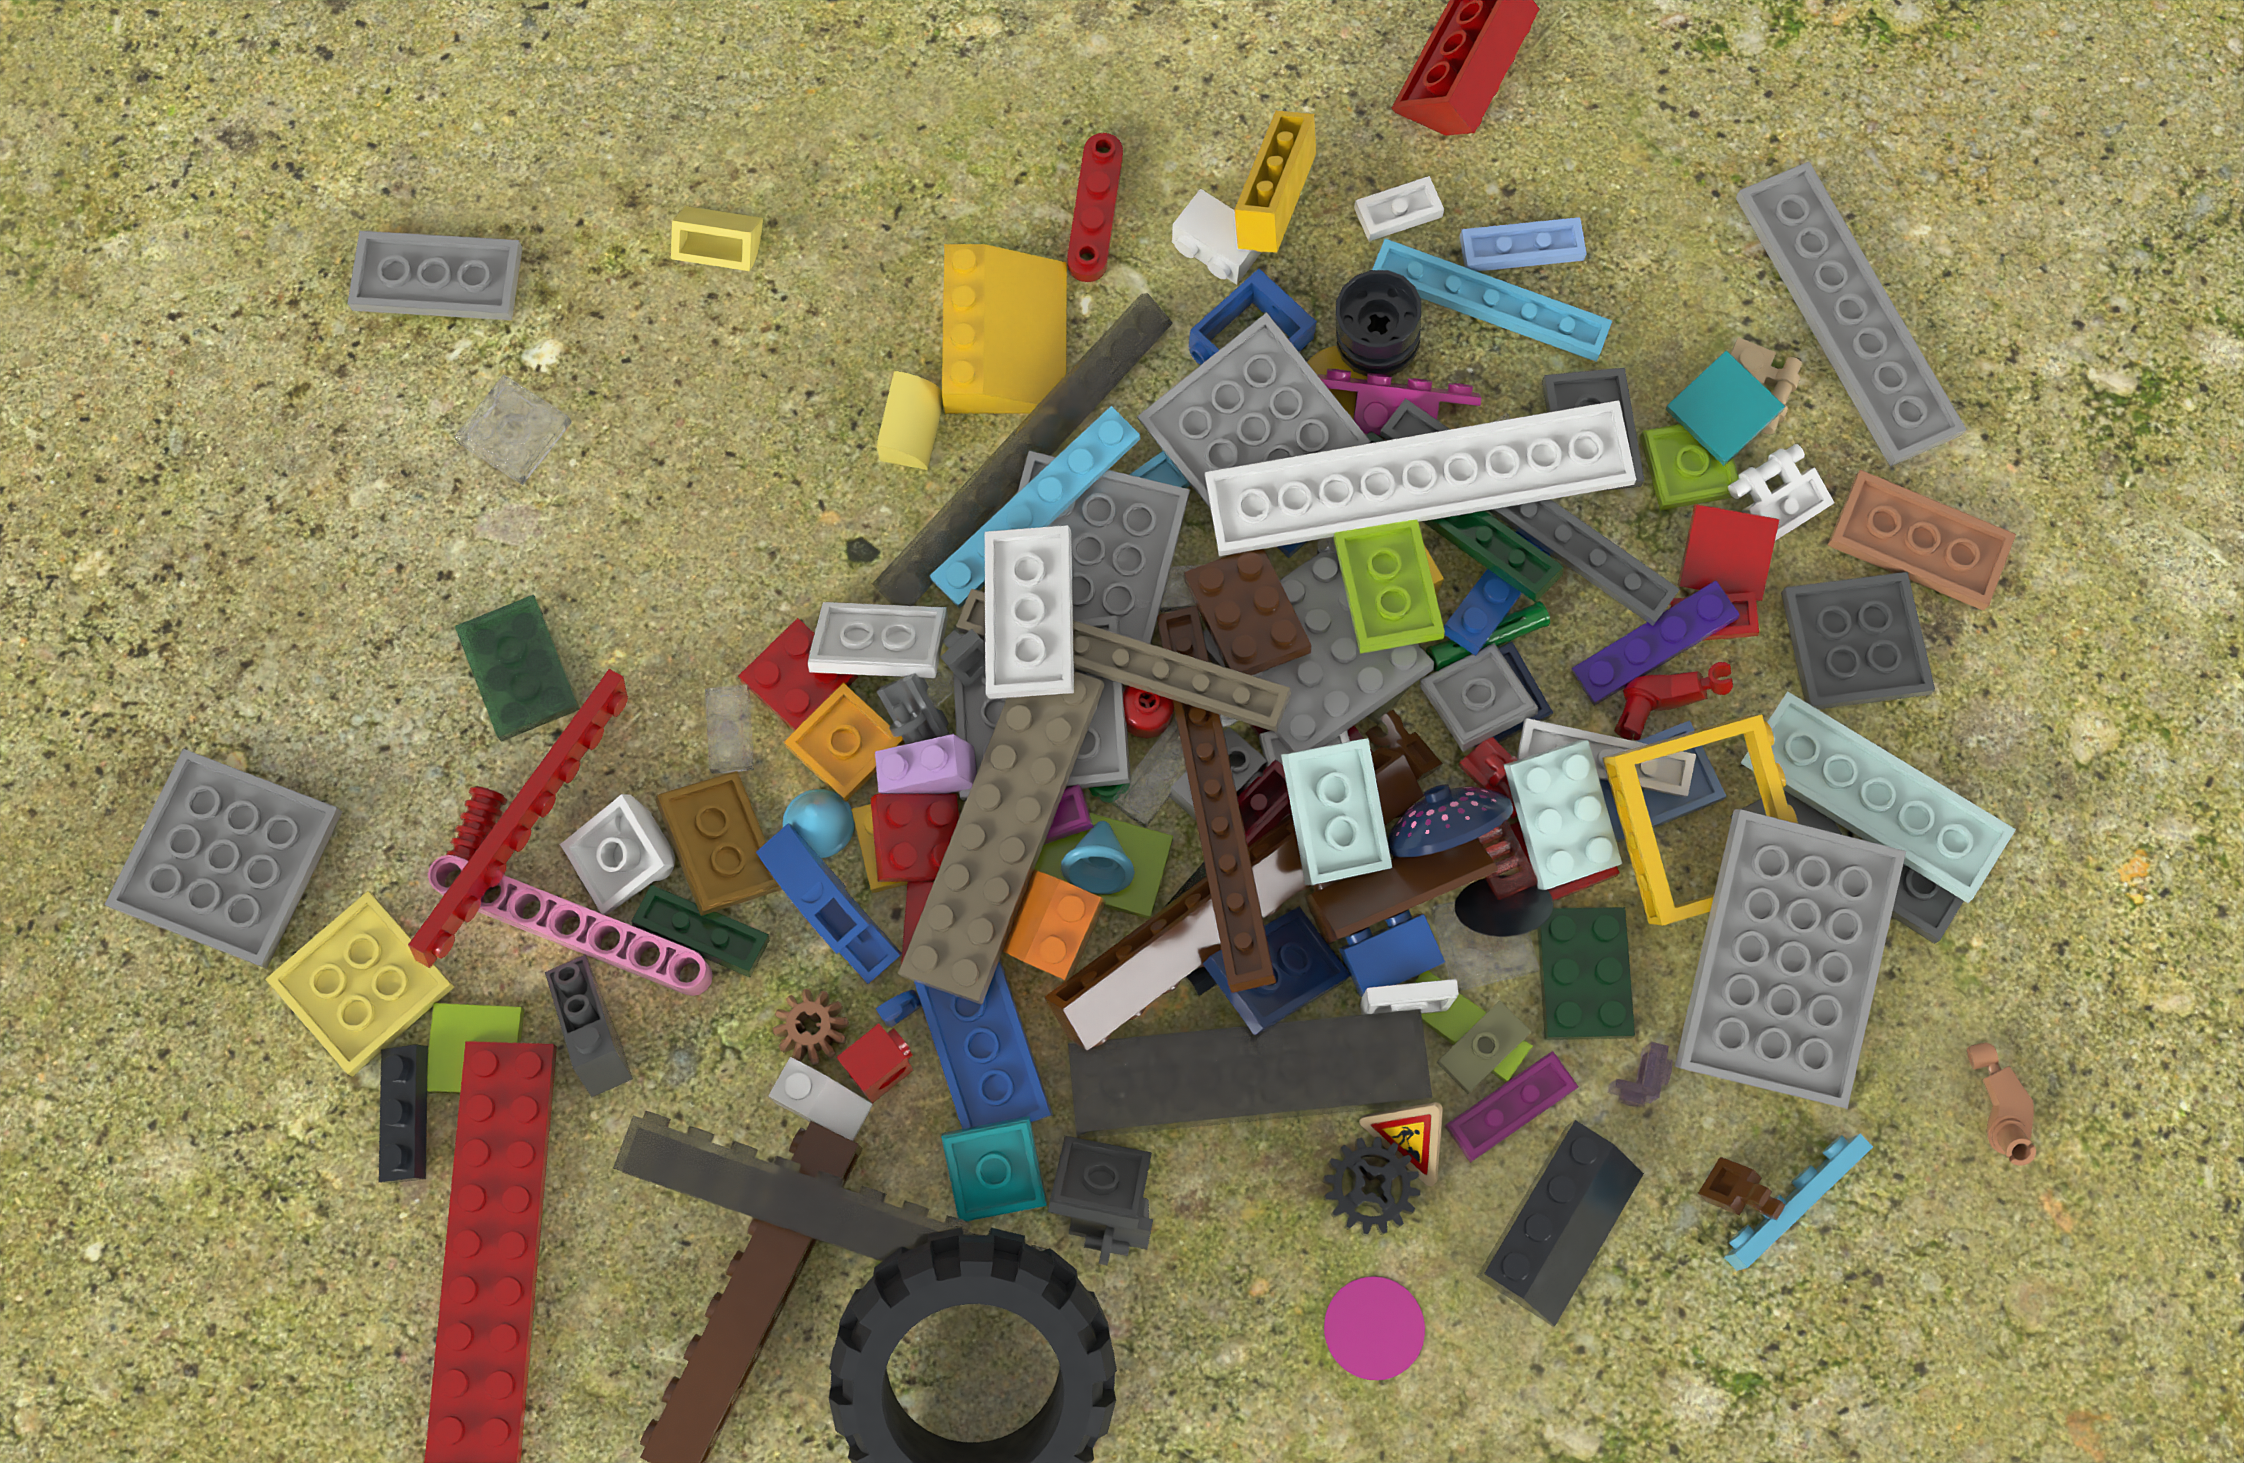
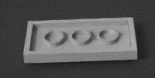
[347,231,522,320]

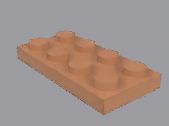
[1827,470,2016,611]

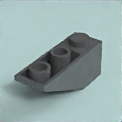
[545,955,633,1097]

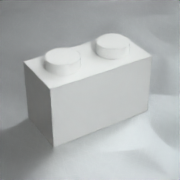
[1172,189,1262,285]

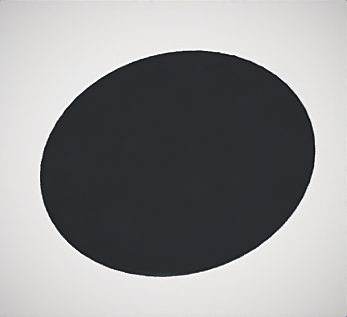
[1455,875,1553,937]

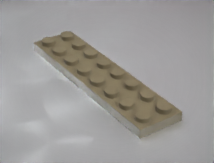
[898,672,1105,1005]

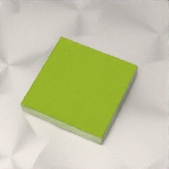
[1640,424,1739,511]
[427,1003,525,1094]

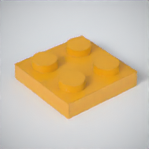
[784,683,905,802]

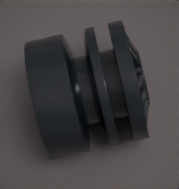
[1336,270,1421,376]

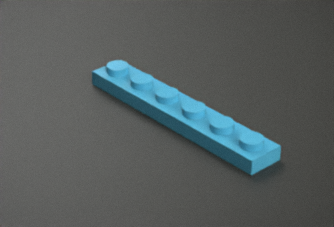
[1372,239,1612,362]
[930,406,1141,609]

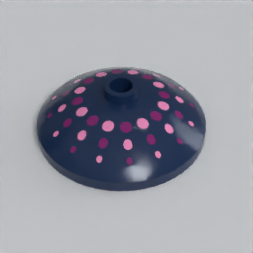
[1387,784,1513,857]

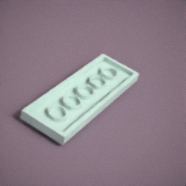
[1741,691,2016,903]

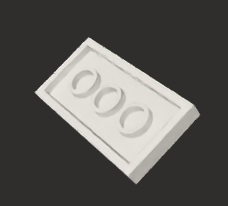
[985,525,1074,699]

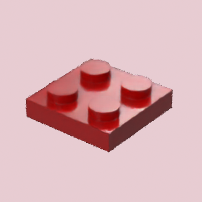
[738,618,858,731]
[870,794,959,882]

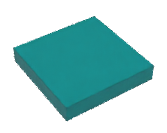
[1666,351,1786,466]
[941,1116,1047,1223]

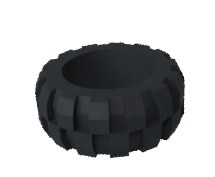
[828,1227,1117,1463]

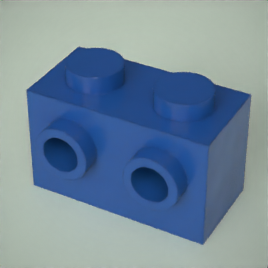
[1339,909,1445,997]

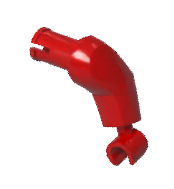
[1614,662,1733,741]

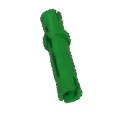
[1426,601,1550,672]

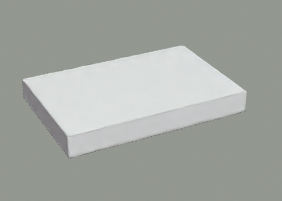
[808,602,948,678]

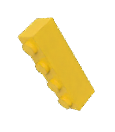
[1234,110,1316,253]

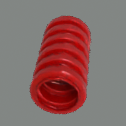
[446,786,507,861]

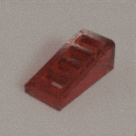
[1477,820,1538,900]

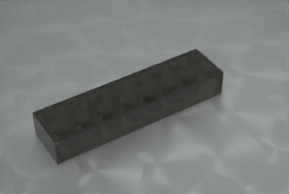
[1068,1009,1432,1138]

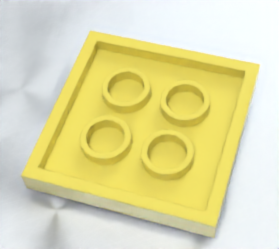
[265,891,455,1077]

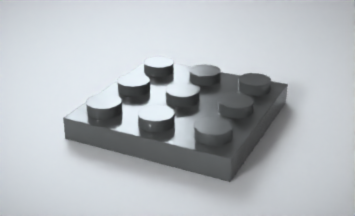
[1781,572,1935,710]

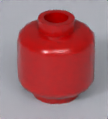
[1123,686,1174,739]

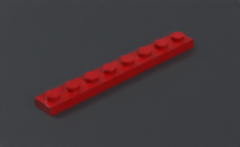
[408,669,628,968]

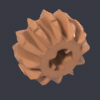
[773,989,849,1065]

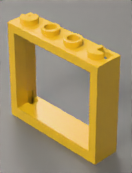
[1602,714,1798,926]

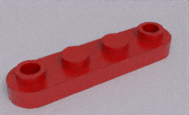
[1067,133,1123,282]

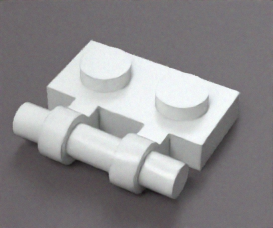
[1728,444,1834,541]

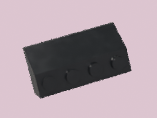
[1476,1120,1644,1327]

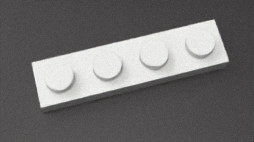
[1517,718,1696,798]

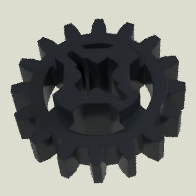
[1322,1137,1421,1236]

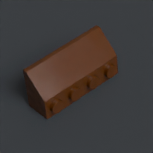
[1305,838,1498,944]

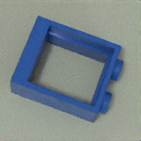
[1189,269,1317,365]

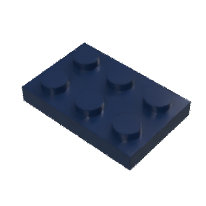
[1203,906,1351,1035]

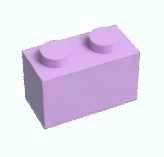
[875,734,977,794]

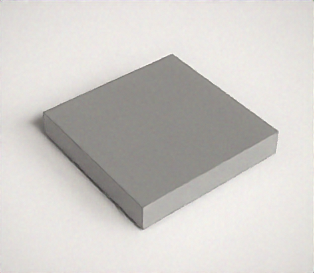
[1420,643,1538,751]

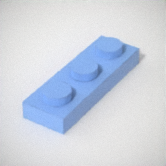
[1460,217,1587,271]

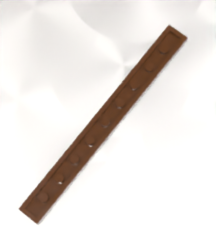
[1157,606,1276,993]

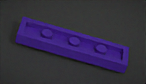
[1571,581,1740,706]

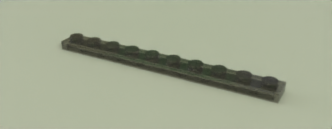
[872,293,1173,606]

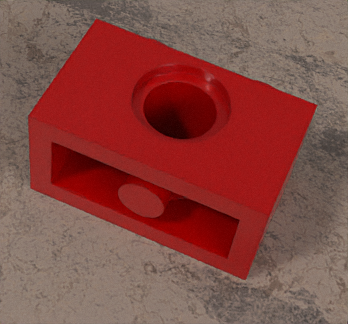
[836,1023,914,1104]

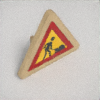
[1359,1102,1443,1186]

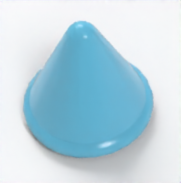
[782,789,855,858]
[1061,821,1135,895]

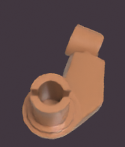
[1967,1042,2036,1166]

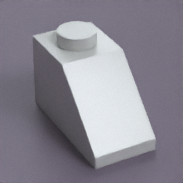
[768,1057,873,1141]

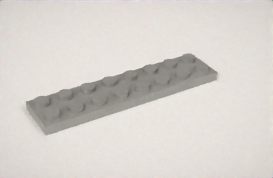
[1736,161,1967,467]

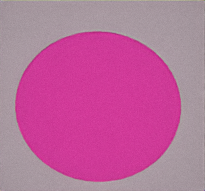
[1324,1277,1425,1380]

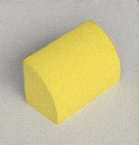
[671,206,763,271]
[876,371,943,470]

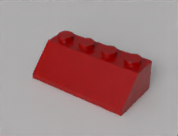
[1391,0,1540,136]

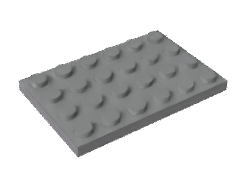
[1675,809,1906,1109]

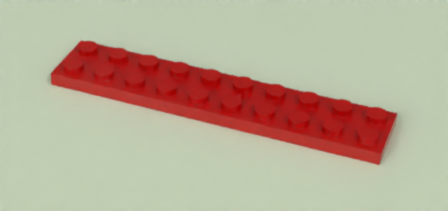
[424,1041,557,1463]

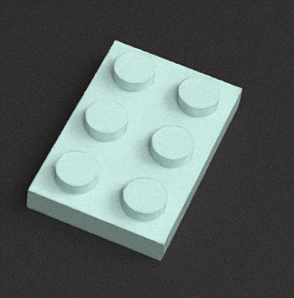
[1281,738,1392,885]
[1504,740,1622,890]

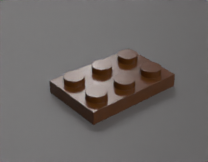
[1184,549,1312,676]

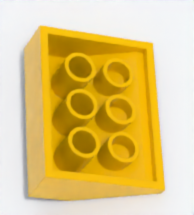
[942,244,1067,414]

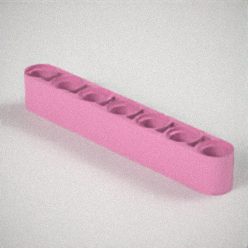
[428,855,713,996]

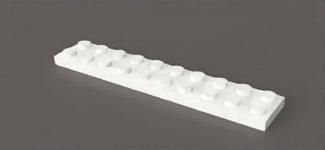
[1205,400,1636,556]

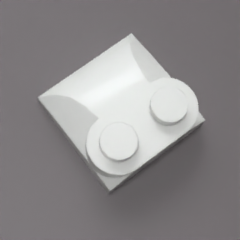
[560,794,675,915]

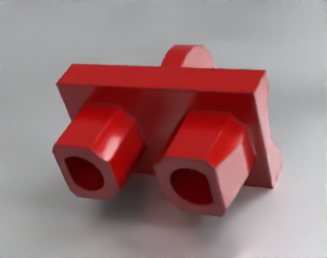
[1458,737,1518,820]

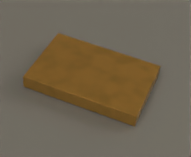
[655,771,782,916]

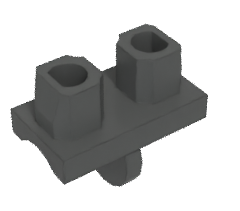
[877,673,950,744]
[1069,1198,1153,1266]

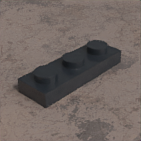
[379,1044,428,1184]

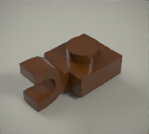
[1365,709,1443,782]
[1698,1157,1786,1221]

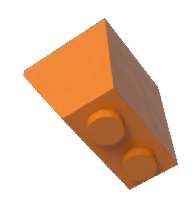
[1003,869,1106,980]

